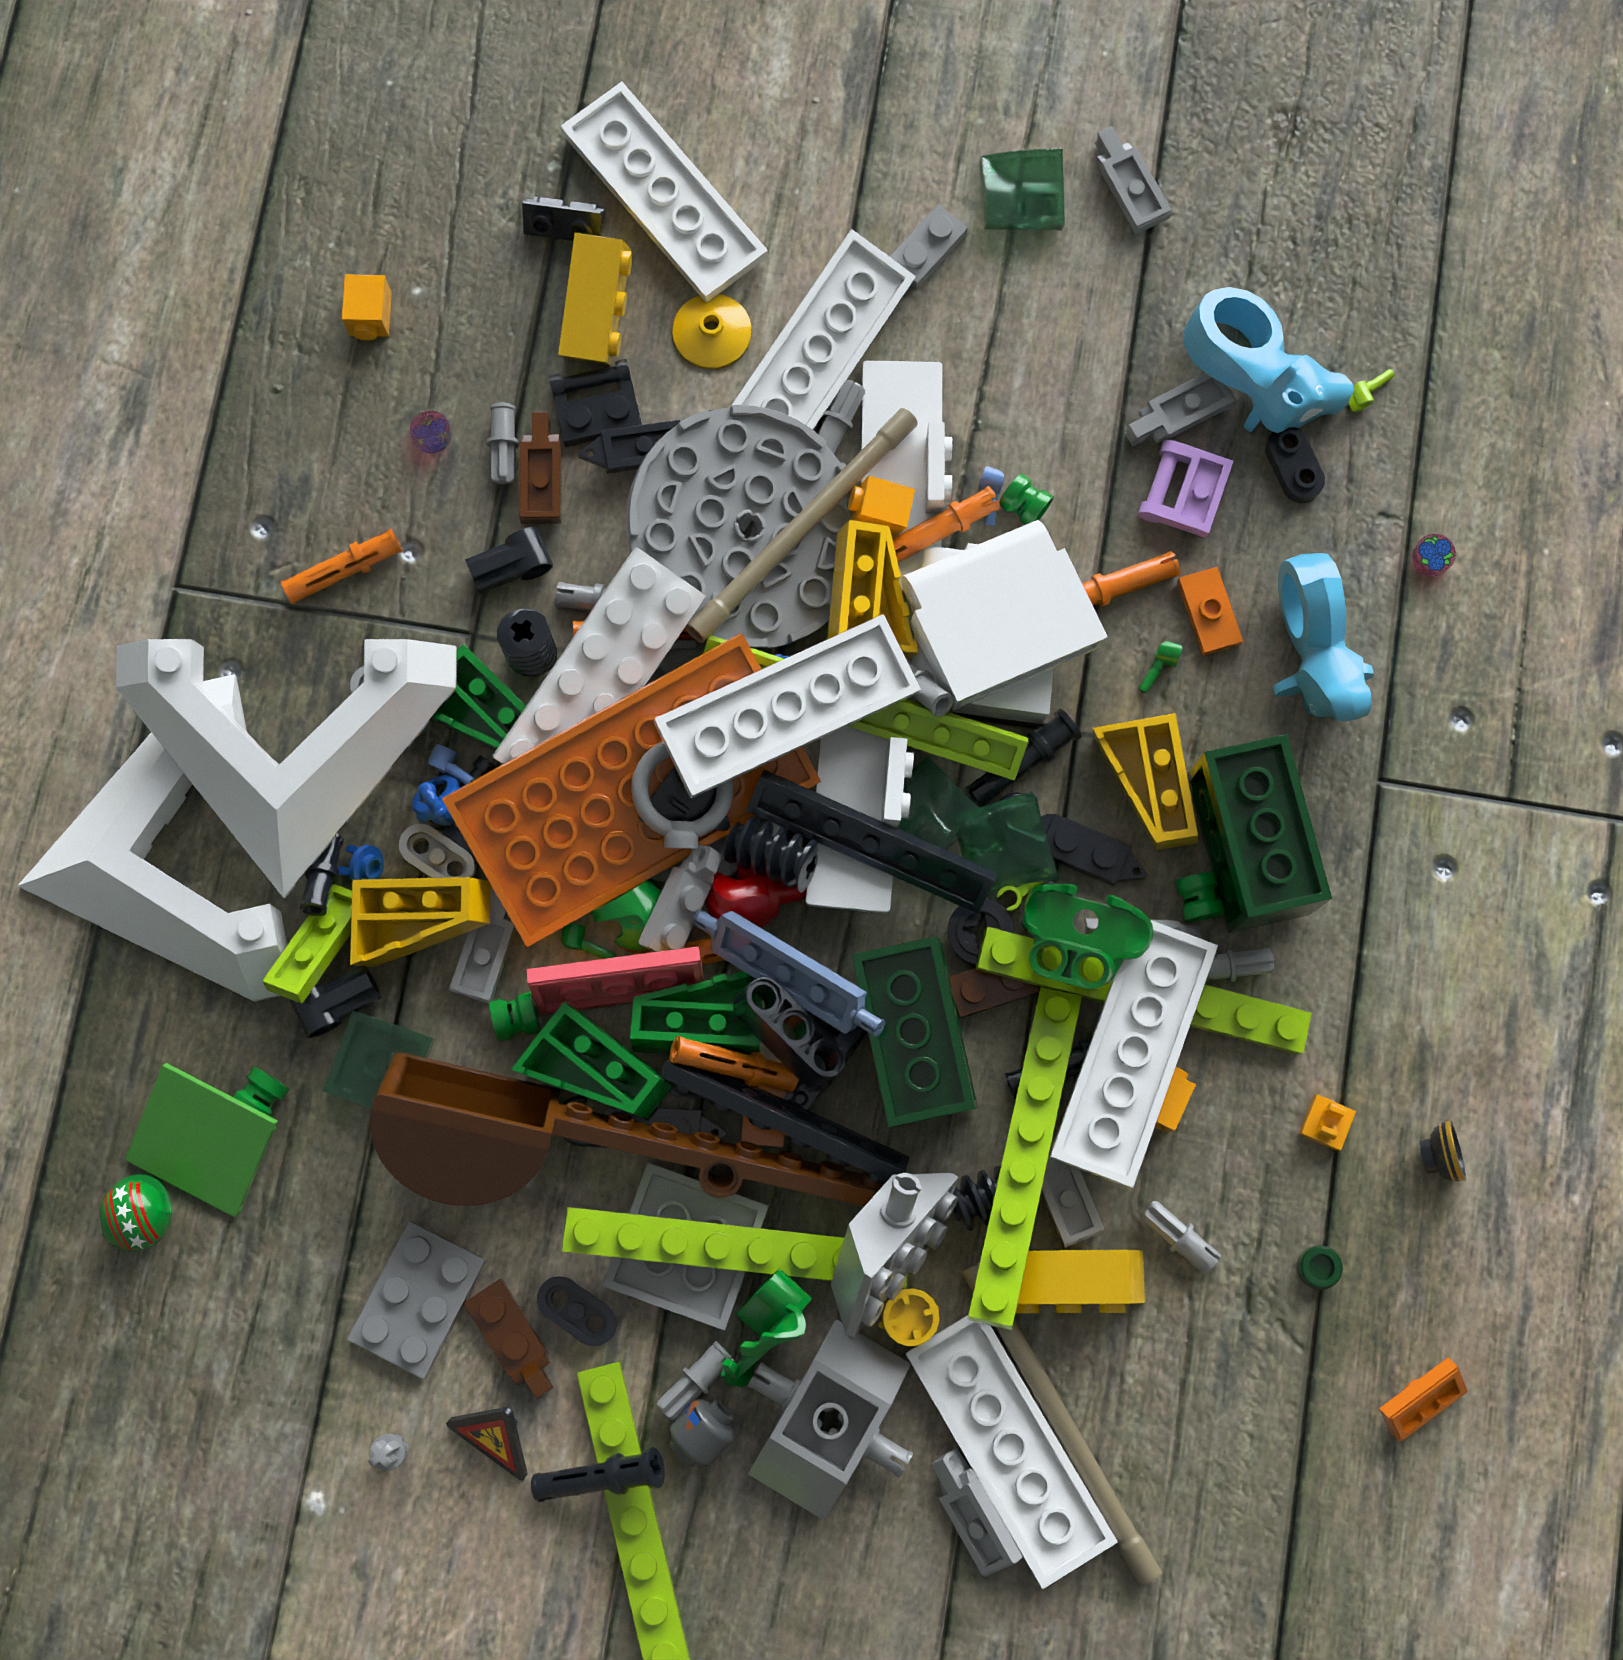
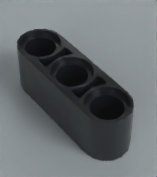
[733,977,845,1086]

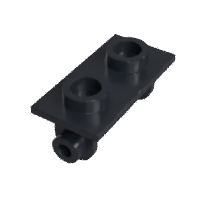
[522,195,605,241]

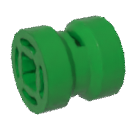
[999,473,1054,525]
[1174,872,1225,923]
[489,991,541,1042]
[232,1066,290,1117]

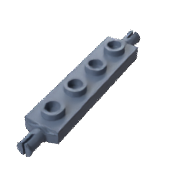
[692,910,885,1037]

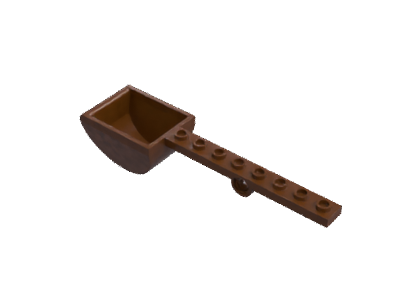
[370,1052,884,1206]

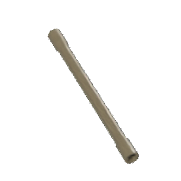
[685,408,918,643]
[961,1262,1162,1586]

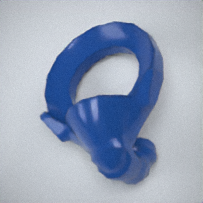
[412,775,460,826]

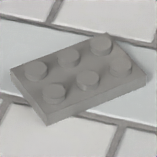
[347,1221,487,1379]

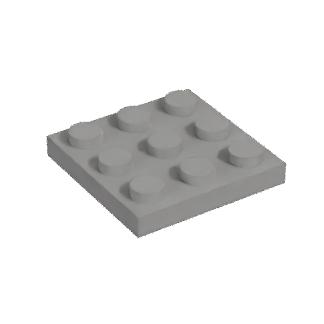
[603,1162,769,1330]

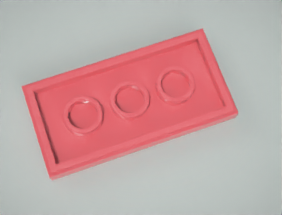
[526,946,705,1015]

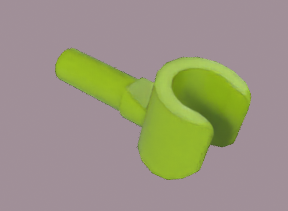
[1348,369,1395,412]
[997,870,1051,912]

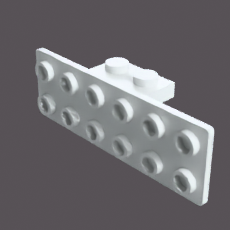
[861,361,952,593]
[806,698,914,914]

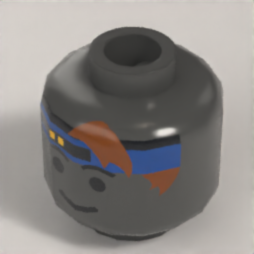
[669,1399,734,1467]

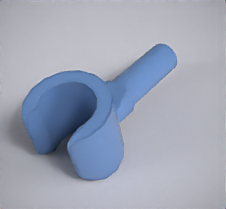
[978,467,1004,526]
[428,744,476,785]

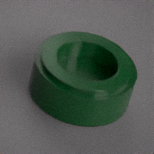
[1297,1245,1343,1289]

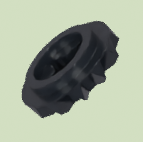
[947,899,1014,965]

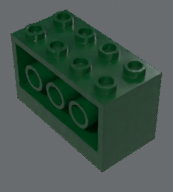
[1187,734,1332,933]
[852,936,978,1127]

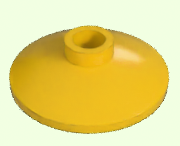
[672,294,751,369]

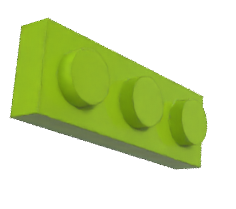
[262,884,352,1004]

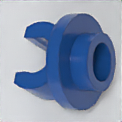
[338,845,384,880]

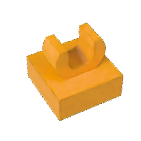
[1298,1094,1356,1151]

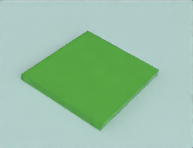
[125,1063,278,1218]

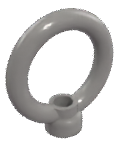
[631,741,733,849]

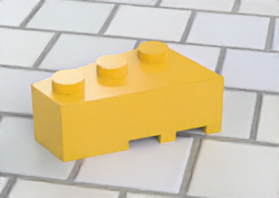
[558,233,632,365]
[827,520,919,660]
[1092,713,1198,850]
[350,877,491,967]
[1016,1250,1145,1313]

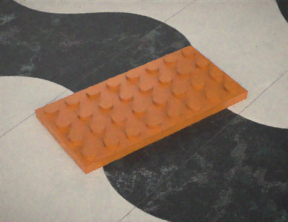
[442,633,821,947]

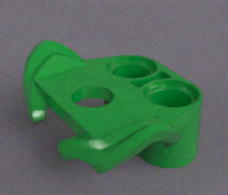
[1023,884,1154,989]
[720,1268,812,1387]

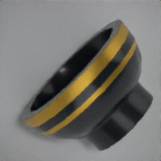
[1420,1120,1466,1181]

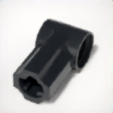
[465,527,553,594]
[289,965,382,1038]

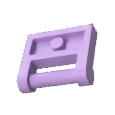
[1138,440,1233,538]

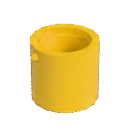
[878,1288,940,1346]

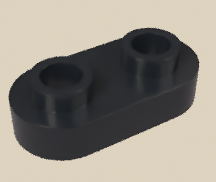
[1265,427,1325,503]
[537,1276,617,1346]

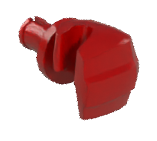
[704,865,807,928]

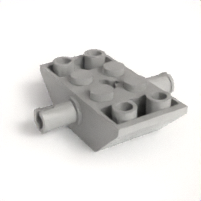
[831,1173,959,1338]
[747,1319,913,1520]

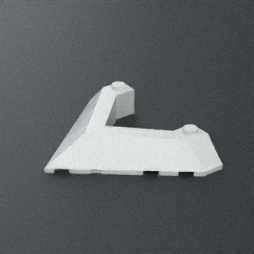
[116,639,457,898]
[18,675,287,1002]

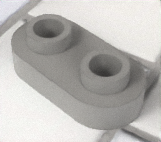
[399,824,477,878]

